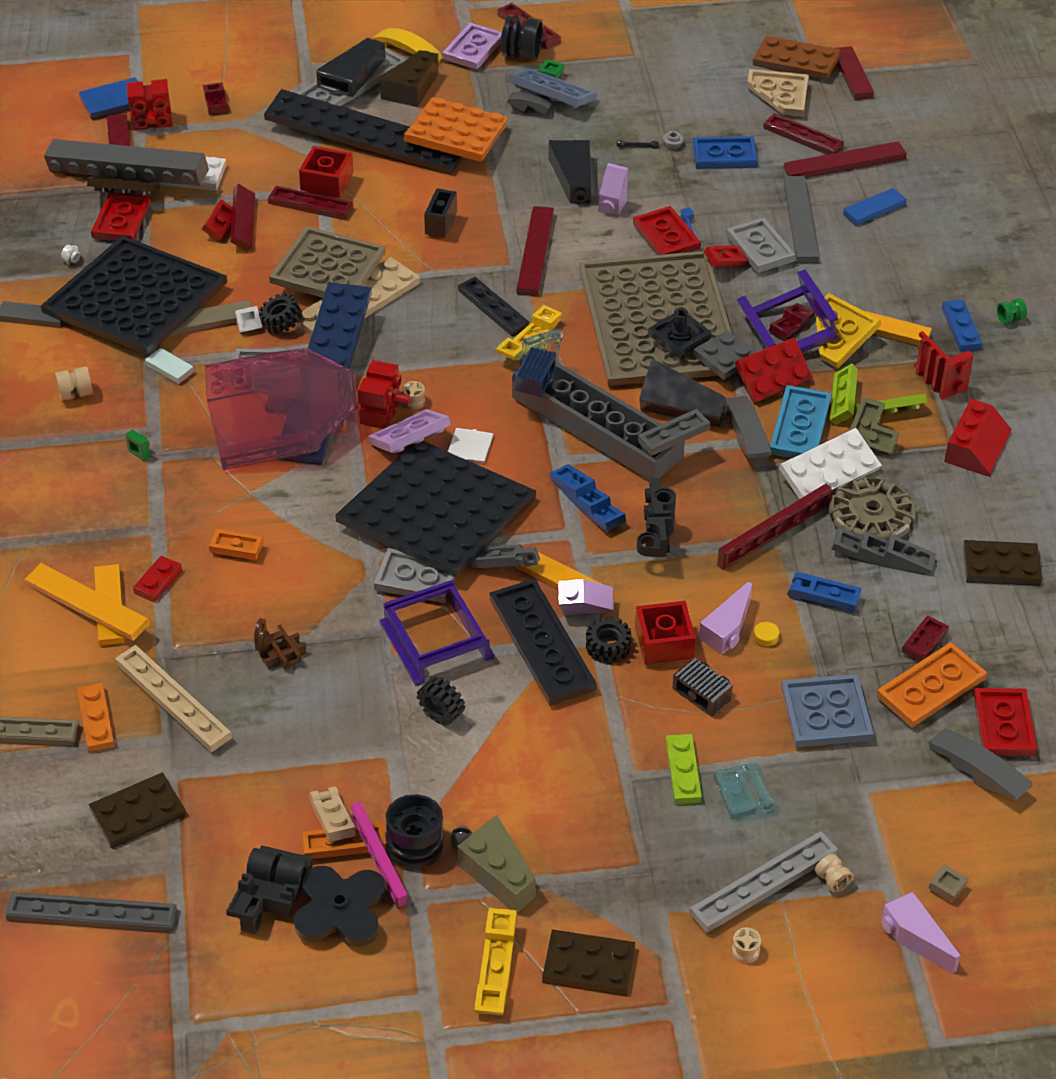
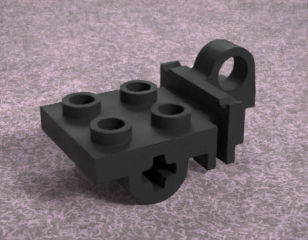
[637,478,676,557]
[226,845,313,934]

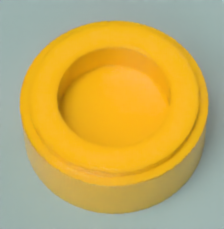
[753,622,779,646]

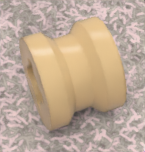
[402,381,425,410]
[732,927,761,964]

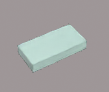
[145,348,194,384]

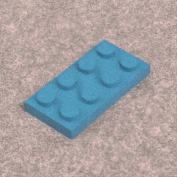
[770,385,832,458]

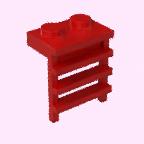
[914,331,974,400]

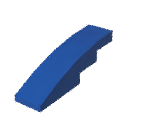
[549,464,626,531]

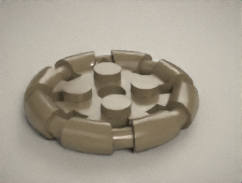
[829,477,916,540]

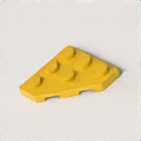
[815,293,881,369]

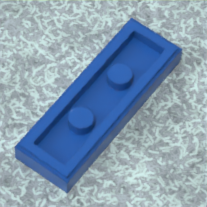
[843,188,906,226]

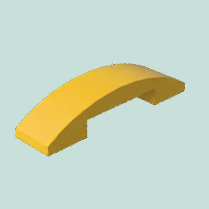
[371,28,444,64]
[495,305,562,360]
[474,908,517,1016]

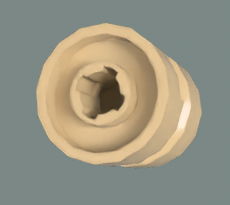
[55,366,93,401]

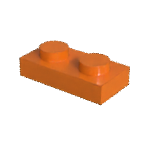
[209,529,264,560]

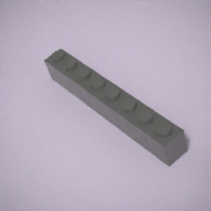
[44,139,209,186]

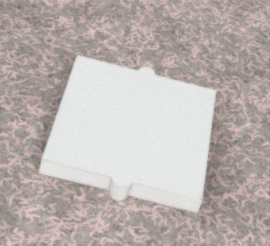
[448,428,493,465]

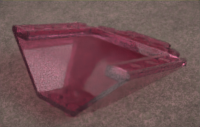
[205,347,358,470]

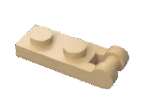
[309,786,356,842]

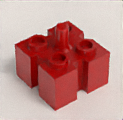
[126,79,173,130]
[357,360,411,429]

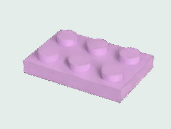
[442,23,502,70]
[368,409,451,453]

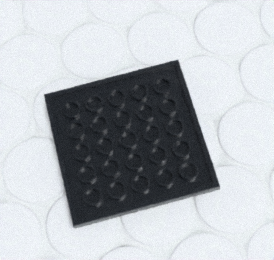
[41,235,227,355]
[335,441,536,577]

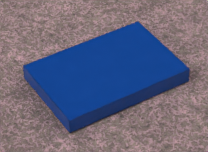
[78,77,138,119]
[692,136,758,169]

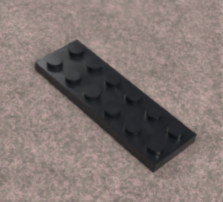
[489,578,597,706]

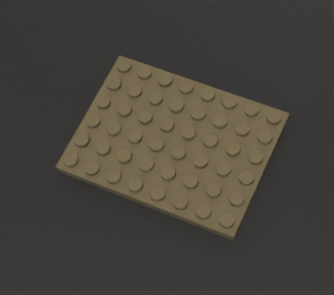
[579,251,739,386]

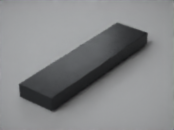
[458,277,529,336]

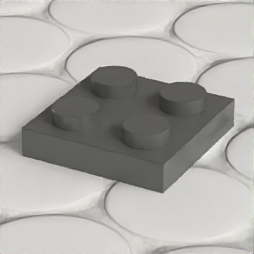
[693,330,756,380]

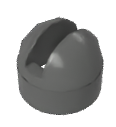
[451,826,472,849]

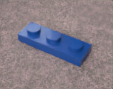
[942,300,983,352]

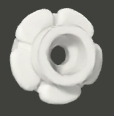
[61,245,80,265]

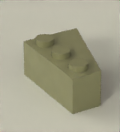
[457,815,536,913]

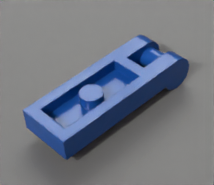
[787,572,862,612]

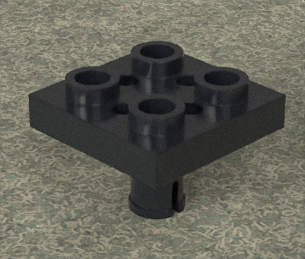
[648,308,712,358]

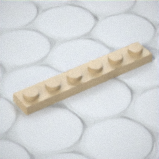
[115,645,232,752]

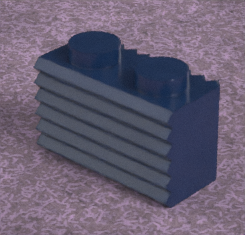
[512,346,556,397]

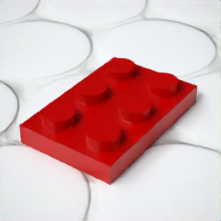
[91,192,151,241]
[633,206,701,255]
[734,337,813,404]
[973,688,1037,756]

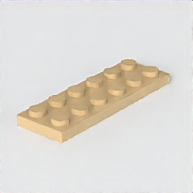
[295,257,421,336]

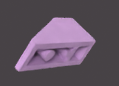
[699,582,752,655]
[881,892,960,973]

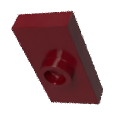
[902,615,949,662]

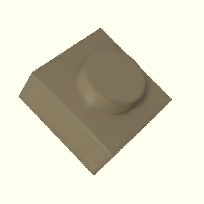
[929,864,968,902]

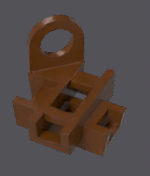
[254,618,306,670]

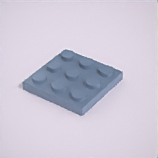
[781,674,874,748]

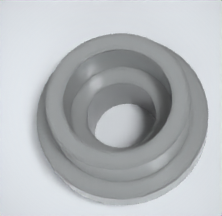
[663,131,683,150]

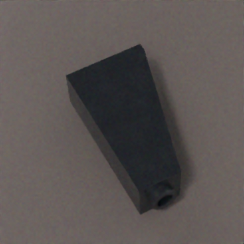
[316,38,386,98]
[548,140,591,203]
[639,359,729,427]

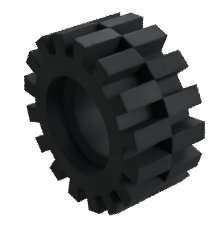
[259,293,302,334]
[586,616,632,664]
[417,676,466,726]

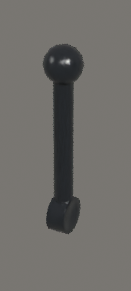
[616,140,659,149]

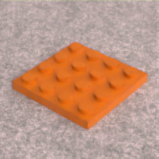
[404,97,508,162]

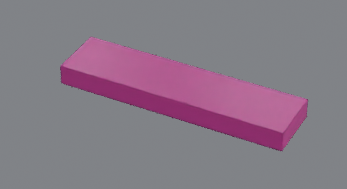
[351,801,407,909]

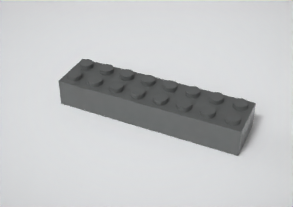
[512,362,685,480]

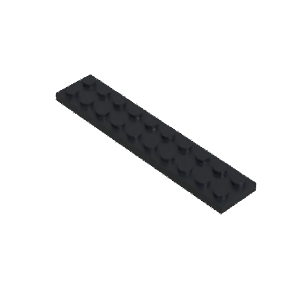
[264,89,463,175]

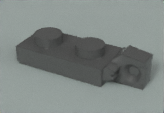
[470,544,540,569]

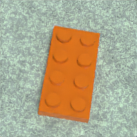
[876,642,987,728]

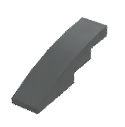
[726,396,771,459]
[831,527,936,574]
[929,728,1032,801]

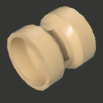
[815,854,854,893]

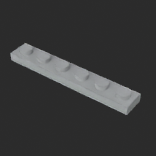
[690,831,838,933]

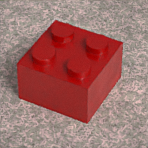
[299,146,354,198]
[635,600,696,664]

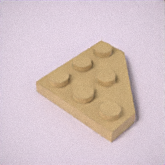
[747,69,809,117]

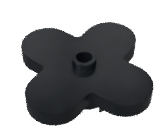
[294,866,386,946]

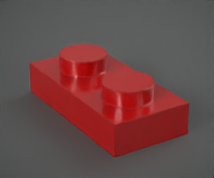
[201,199,232,242]
[703,245,749,268]
[133,555,182,603]

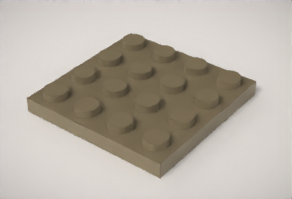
[269,226,385,298]

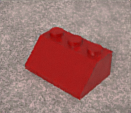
[944,399,1012,477]

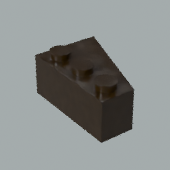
[380,50,439,107]

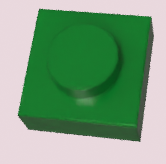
[538,59,564,78]
[125,429,151,462]

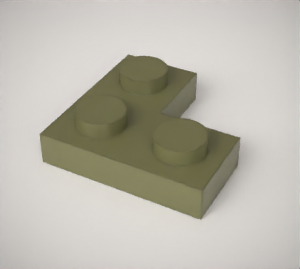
[850,397,900,456]

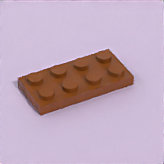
[753,36,840,80]

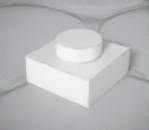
[234,306,262,333]

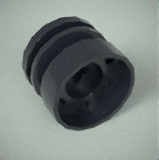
[501,15,543,61]
[386,794,443,868]

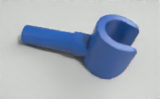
[680,207,694,233]

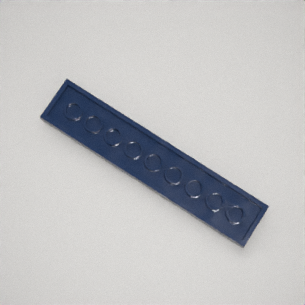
[275,282,372,465]

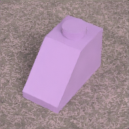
[599,163,628,216]
[559,579,614,616]

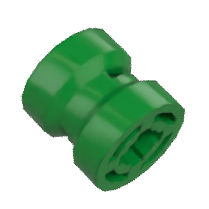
[997,298,1027,324]

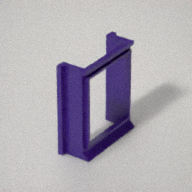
[737,269,838,353]
[380,580,495,686]

